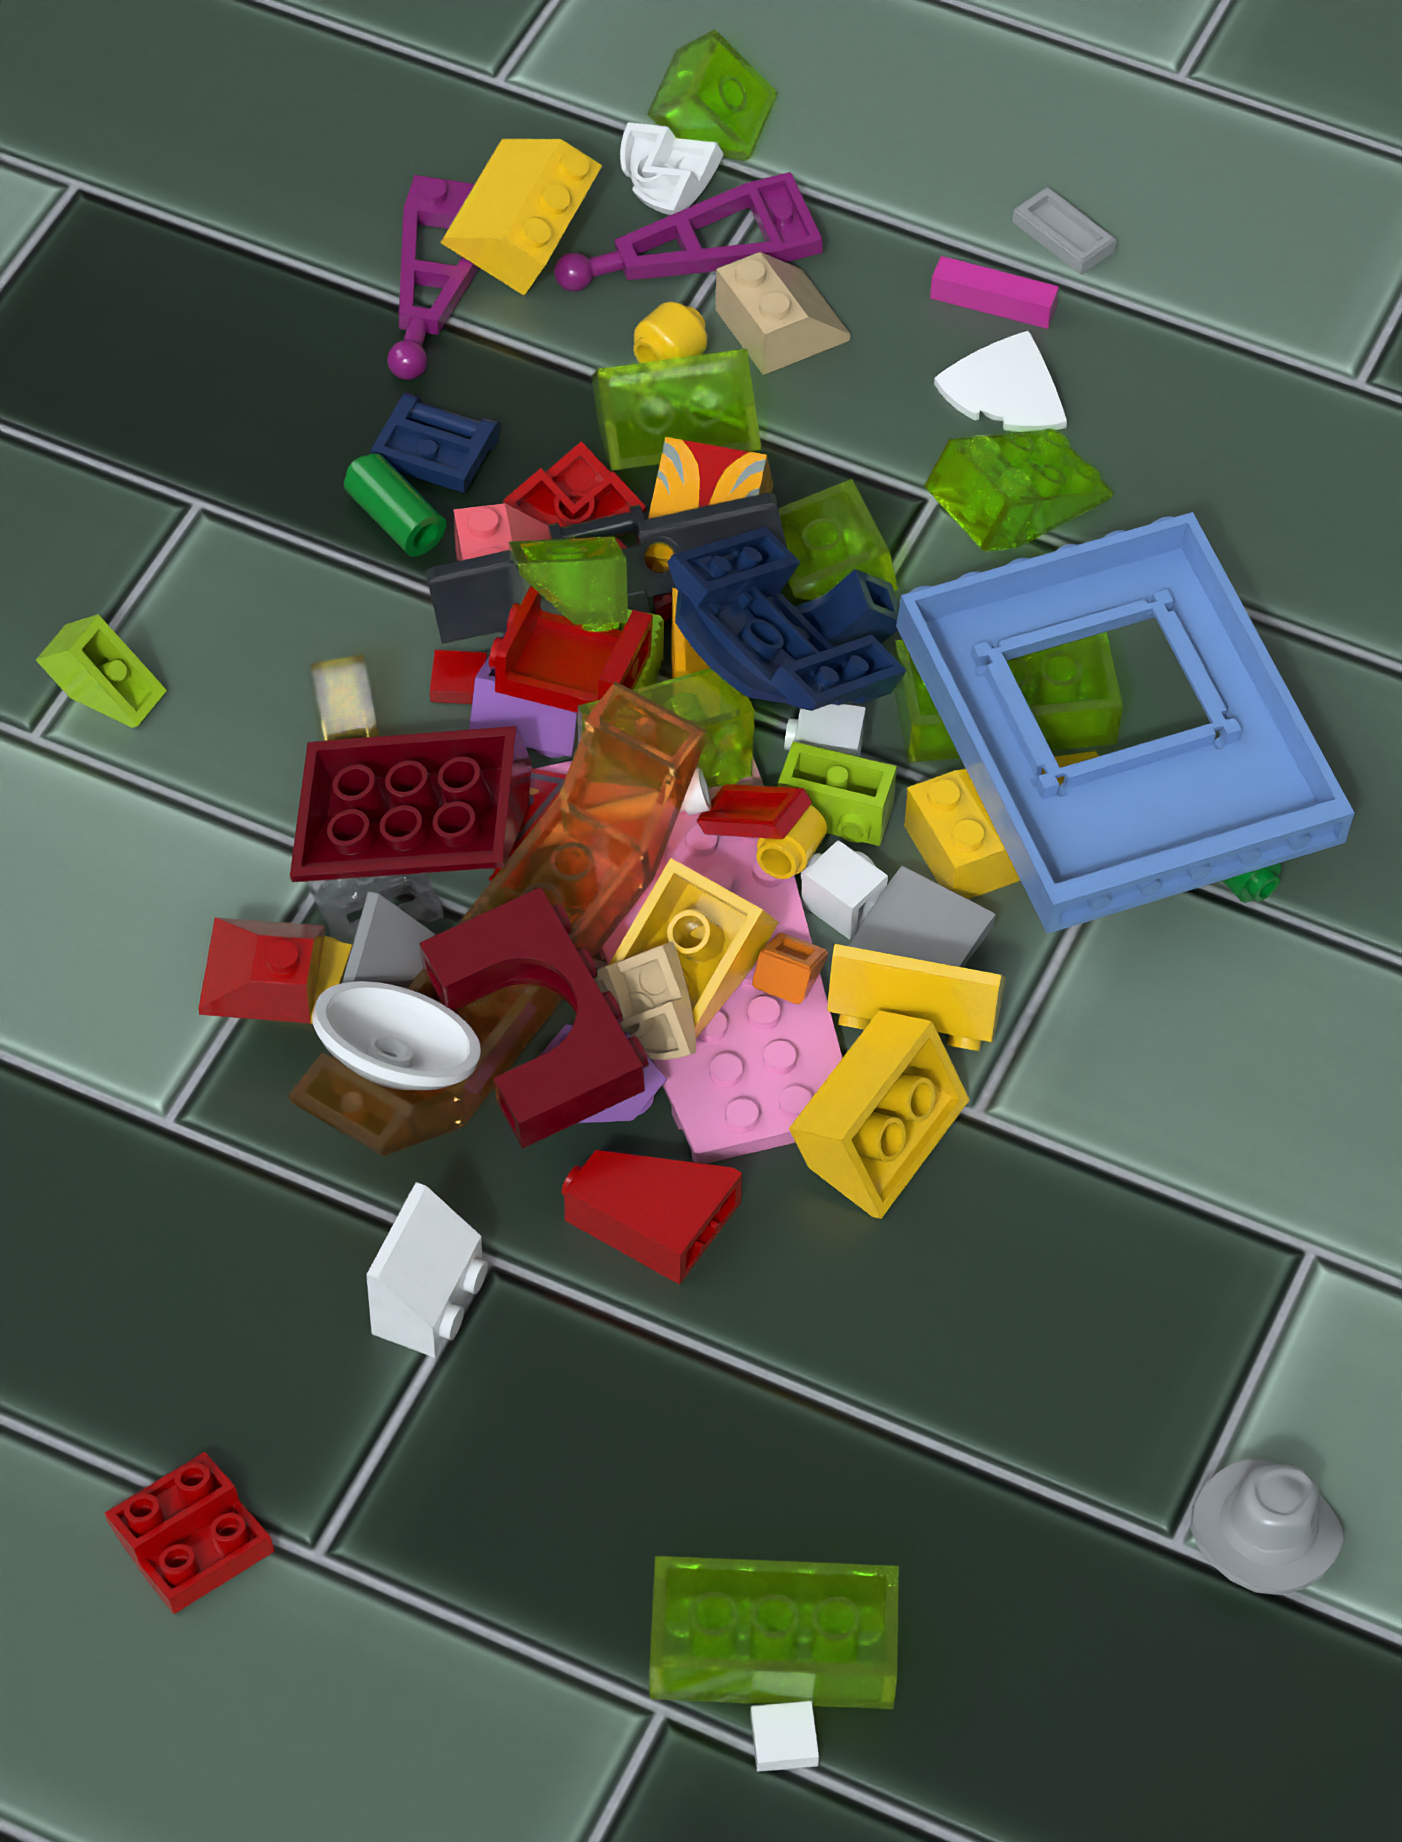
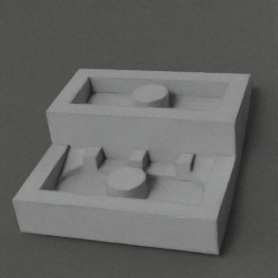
[849,866,996,968]

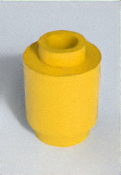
[756,805,827,879]

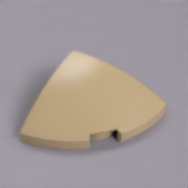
[594,942,696,1060]

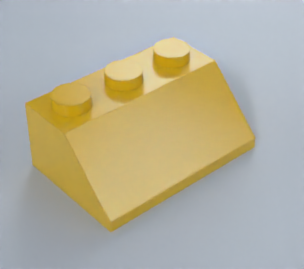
[440,139,602,295]
[827,944,1006,1051]
[788,1010,970,1219]

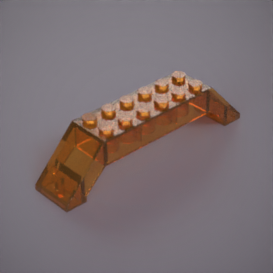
[288,681,707,1157]

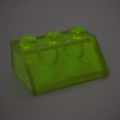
[592,349,762,471]

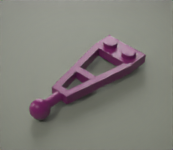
[554,172,822,292]
[387,175,479,380]

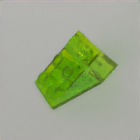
[924,429,1114,552]

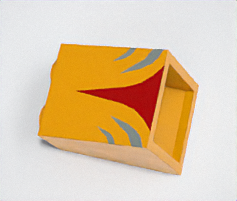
[644,437,773,573]

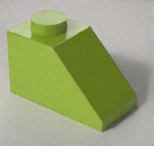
[36,614,167,728]

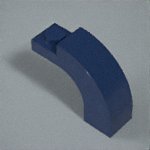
[794,569,899,647]

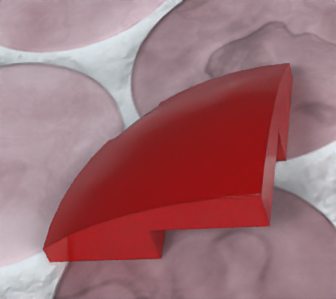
[503,441,647,527]

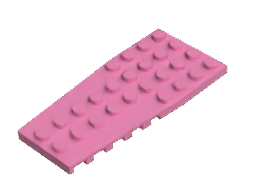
[536,723,842,1164]

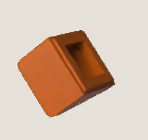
[752,932,829,1004]

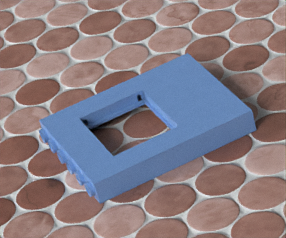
[896,512,1355,934]

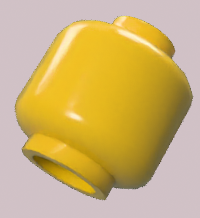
[634,301,707,376]

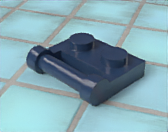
[370,393,501,493]

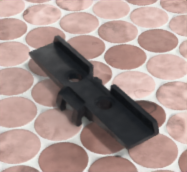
[425,492,787,644]

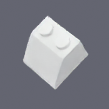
[367,1182,488,1358]

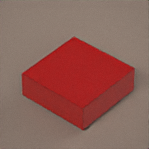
[430,650,487,704]

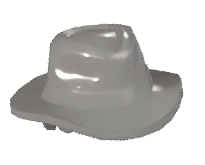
[1190,1459,1344,1595]

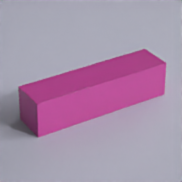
[930,256,1059,329]

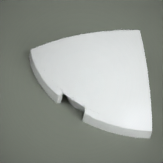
[620,122,724,215]
[934,331,1067,433]

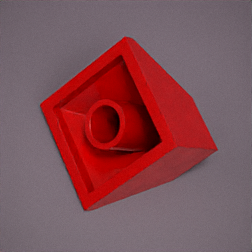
[198,917,325,1023]

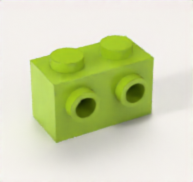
[778,741,897,846]

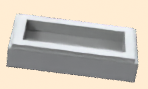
[1012,187,1117,275]

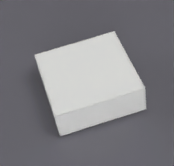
[750,1701,819,1772]

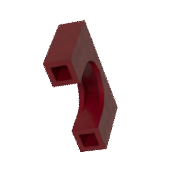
[419,887,649,1149]

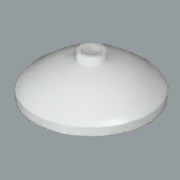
[312,981,481,1090]

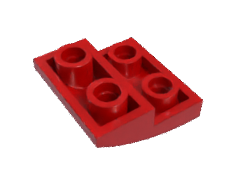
[104,1452,275,1614]

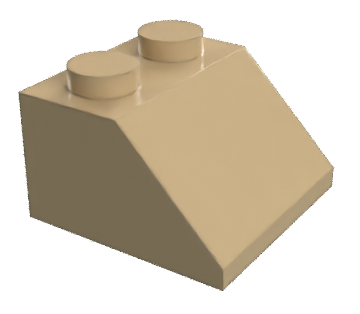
[715,252,850,375]

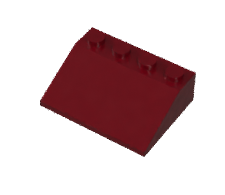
[289,726,532,882]

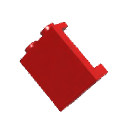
[489,586,653,723]

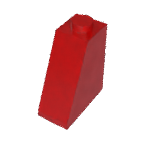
[561,1150,742,1285]

